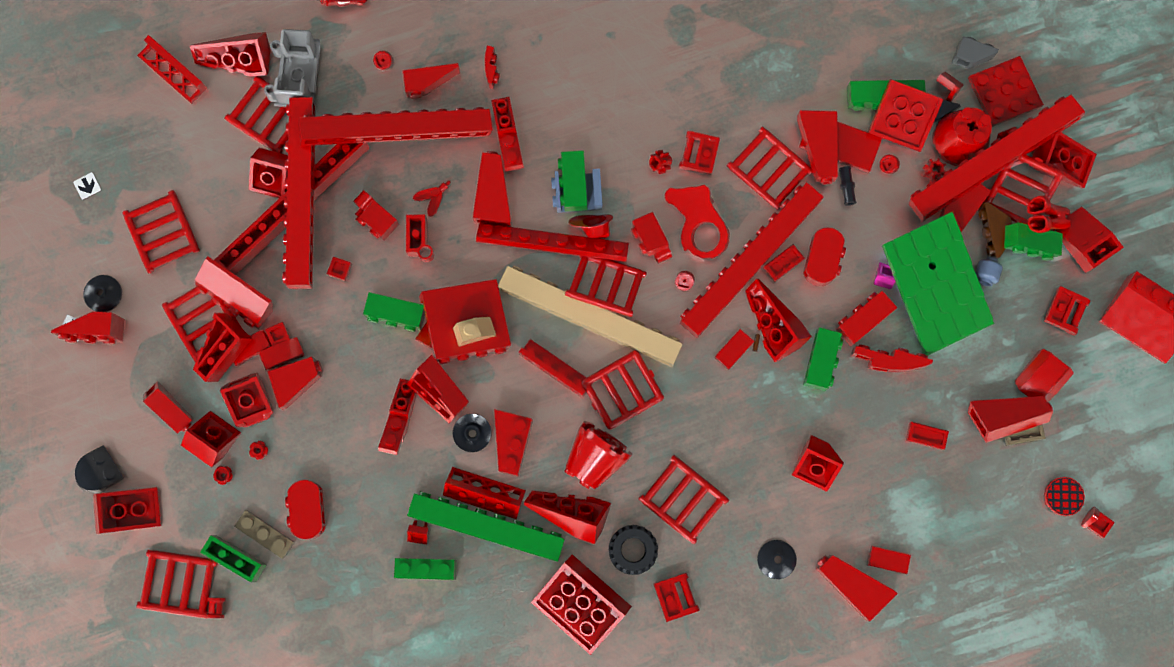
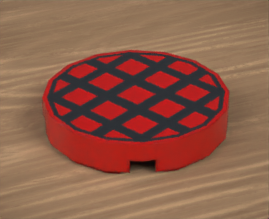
[1044,477,1085,516]

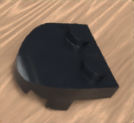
[75,445,124,494]

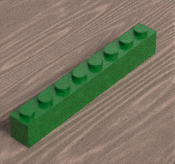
[407,491,565,562]

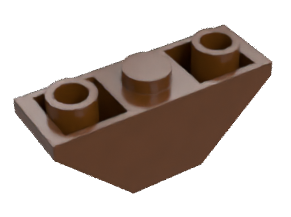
[978,202,1012,259]

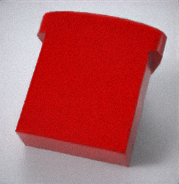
[936,71,964,102]
[1081,507,1115,538]

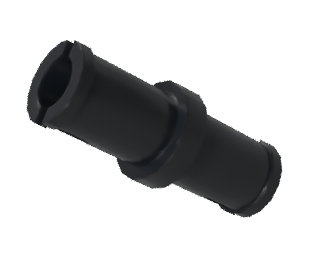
[839,166,857,206]

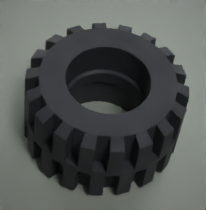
[608,525,658,575]

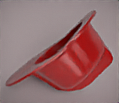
[568,214,613,239]

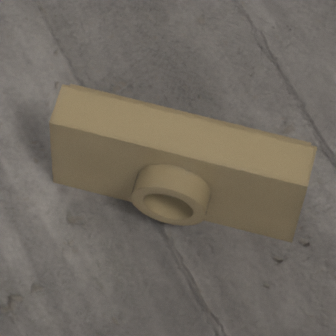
[1004,424,1046,446]

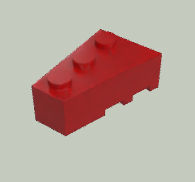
[193,313,252,382]

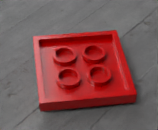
[968,56,1044,127]
[868,79,944,152]

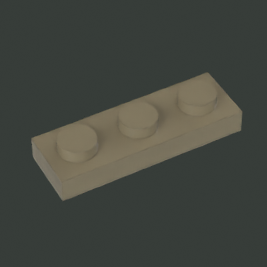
[234,510,295,559]

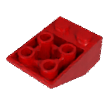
[1052,206,1124,273]
[51,312,125,345]

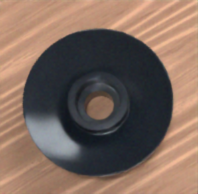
[83,275,122,312]
[453,414,492,452]
[757,540,797,579]

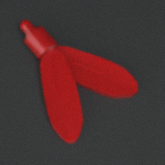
[413,180,451,217]

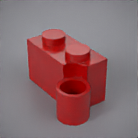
[353,190,399,240]
[631,212,672,264]
[406,214,434,262]

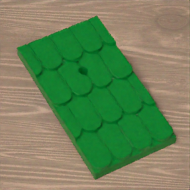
[882,212,994,356]

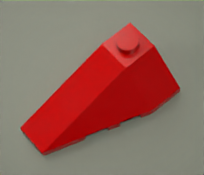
[524,491,611,544]

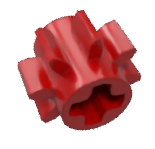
[649,150,672,174]
[922,158,947,182]

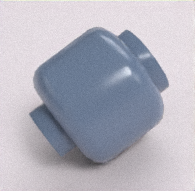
[975,257,1003,286]

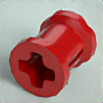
[206,597,226,618]

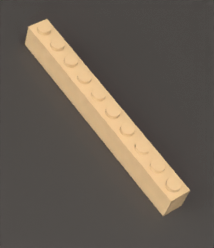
[498,266,682,367]

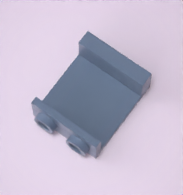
[551,169,602,213]

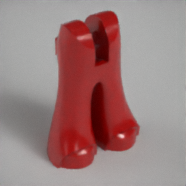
[1027,196,1071,233]

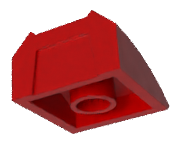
[1015,349,1074,402]
[220,373,273,428]

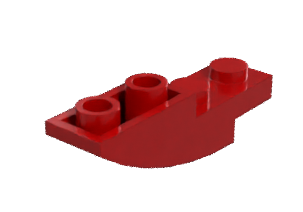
[491,97,524,172]
[851,344,933,372]
[378,378,417,455]

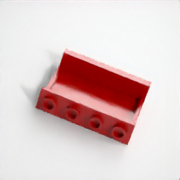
[419,279,511,365]

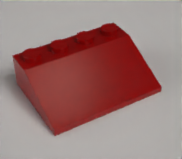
[1099,271,1174,364]
[531,554,632,655]

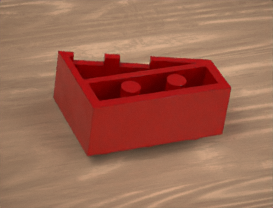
[407,355,469,424]
[494,409,533,477]

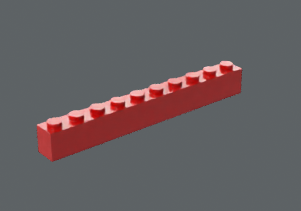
[909,94,1085,222]
[282,97,316,289]
[298,107,493,146]
[214,143,370,275]
[680,182,824,338]

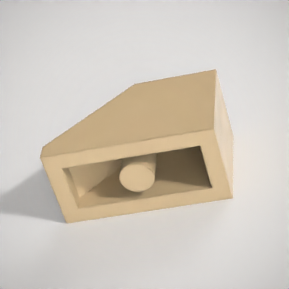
[453,317,496,346]

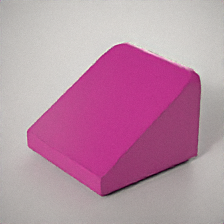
[874,262,895,289]

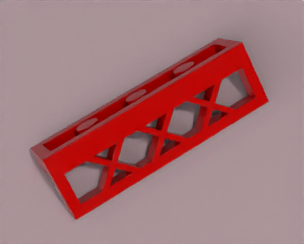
[137,35,207,104]
[519,339,593,398]
[443,467,526,519]

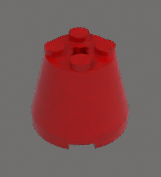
[932,107,992,167]
[564,421,633,489]

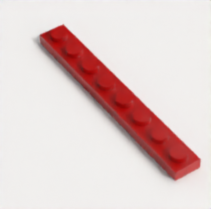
[476,223,629,262]

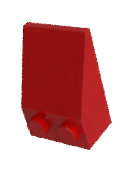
[1029,132,1097,188]
[93,487,161,534]

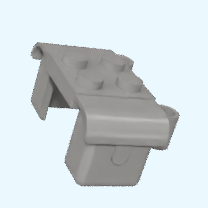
[264,29,320,107]

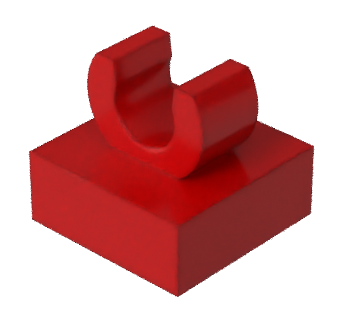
[407,520,428,545]

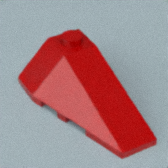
[190,32,271,77]
[745,279,812,362]

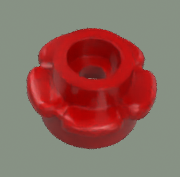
[249,441,268,460]
[213,466,233,485]

